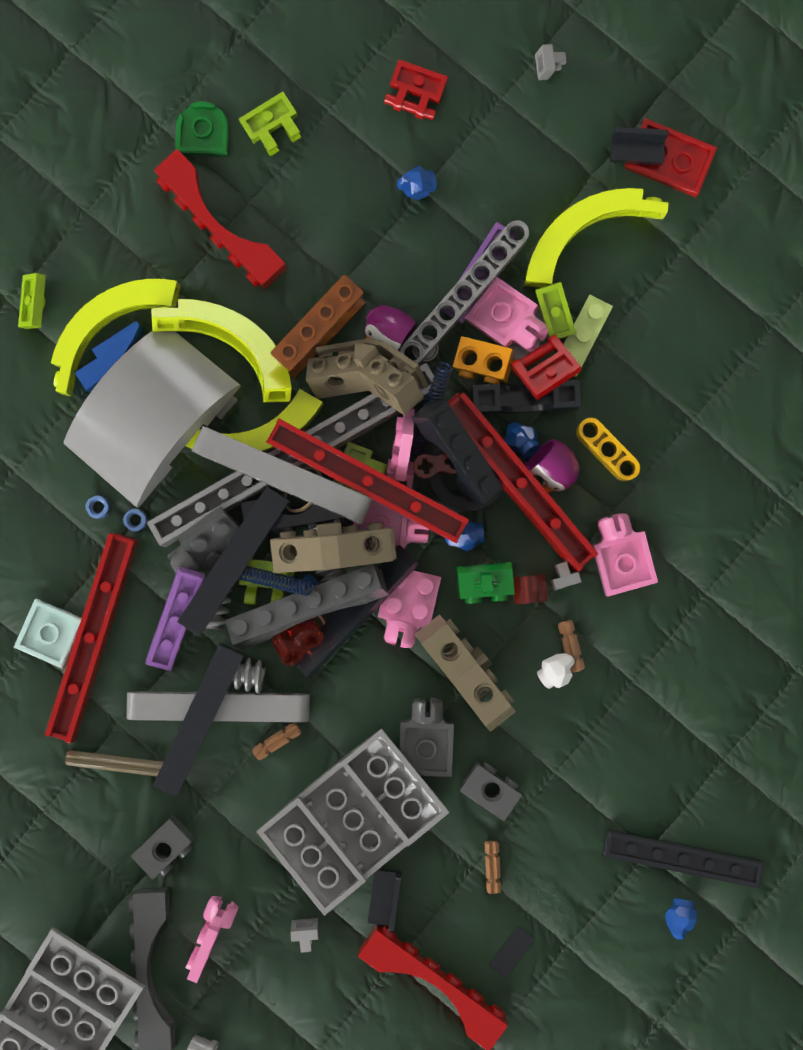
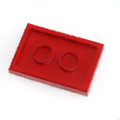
[624,118,717,197]

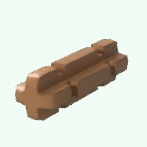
[558,620,585,672]
[252,722,301,760]
[484,840,501,894]

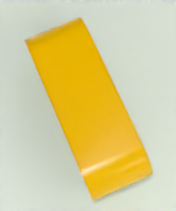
[576,418,640,481]

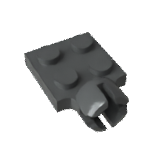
[167,506,240,572]
[400,697,454,777]

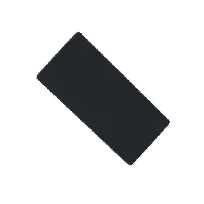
[489,927,535,978]

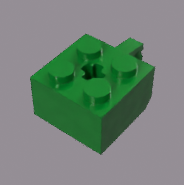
[456,562,515,604]

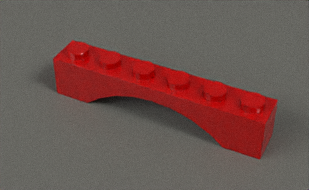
[154,149,287,290]
[358,924,508,1050]

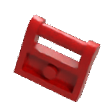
[510,335,581,400]

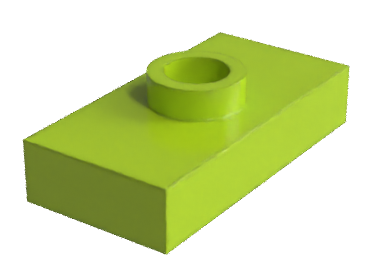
[18,273,46,329]
[535,282,576,339]

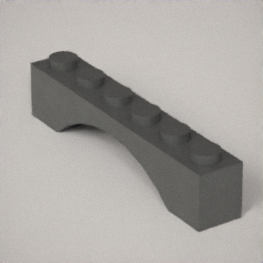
[225,564,389,650]
[129,887,176,1050]

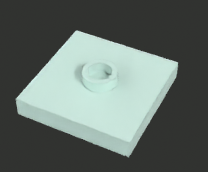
[14,599,82,668]

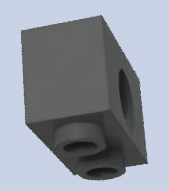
[459,761,522,821]
[131,815,195,880]

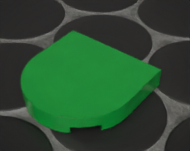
[175,101,229,156]

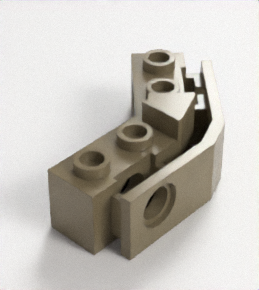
[306,338,428,416]
[270,522,396,573]
[414,614,516,732]

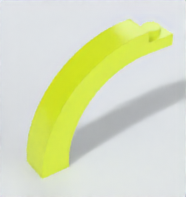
[524,188,669,288]
[51,279,181,396]
[151,299,292,402]
[185,389,324,453]

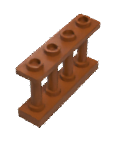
[271,275,366,380]

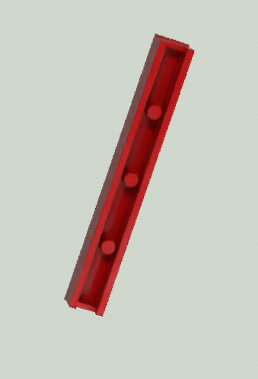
[447,392,598,572]
[266,418,469,544]
[45,533,139,743]

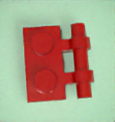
[384,59,448,121]

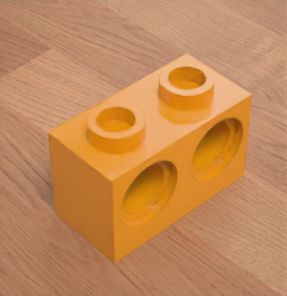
[453,336,515,384]

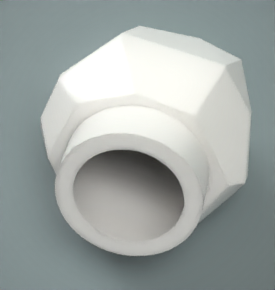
[537,653,575,689]

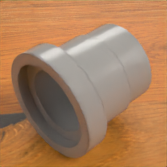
[187,1034,219,1050]

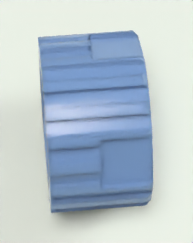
[85,495,111,519]
[123,508,149,532]

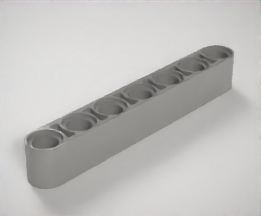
[400,220,529,365]
[192,426,373,525]
[127,691,310,722]

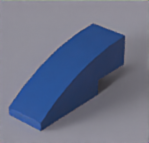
[75,321,145,393]

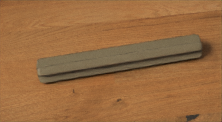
[65,750,163,776]

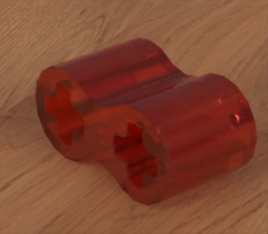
[413,453,457,480]
[513,574,548,604]
[272,618,324,666]

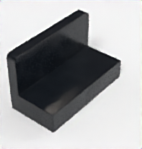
[609,127,668,166]
[368,868,401,931]

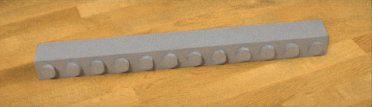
[147,363,439,547]

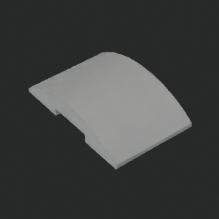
[63,331,241,508]
[256,728,450,916]
[0,927,145,1050]

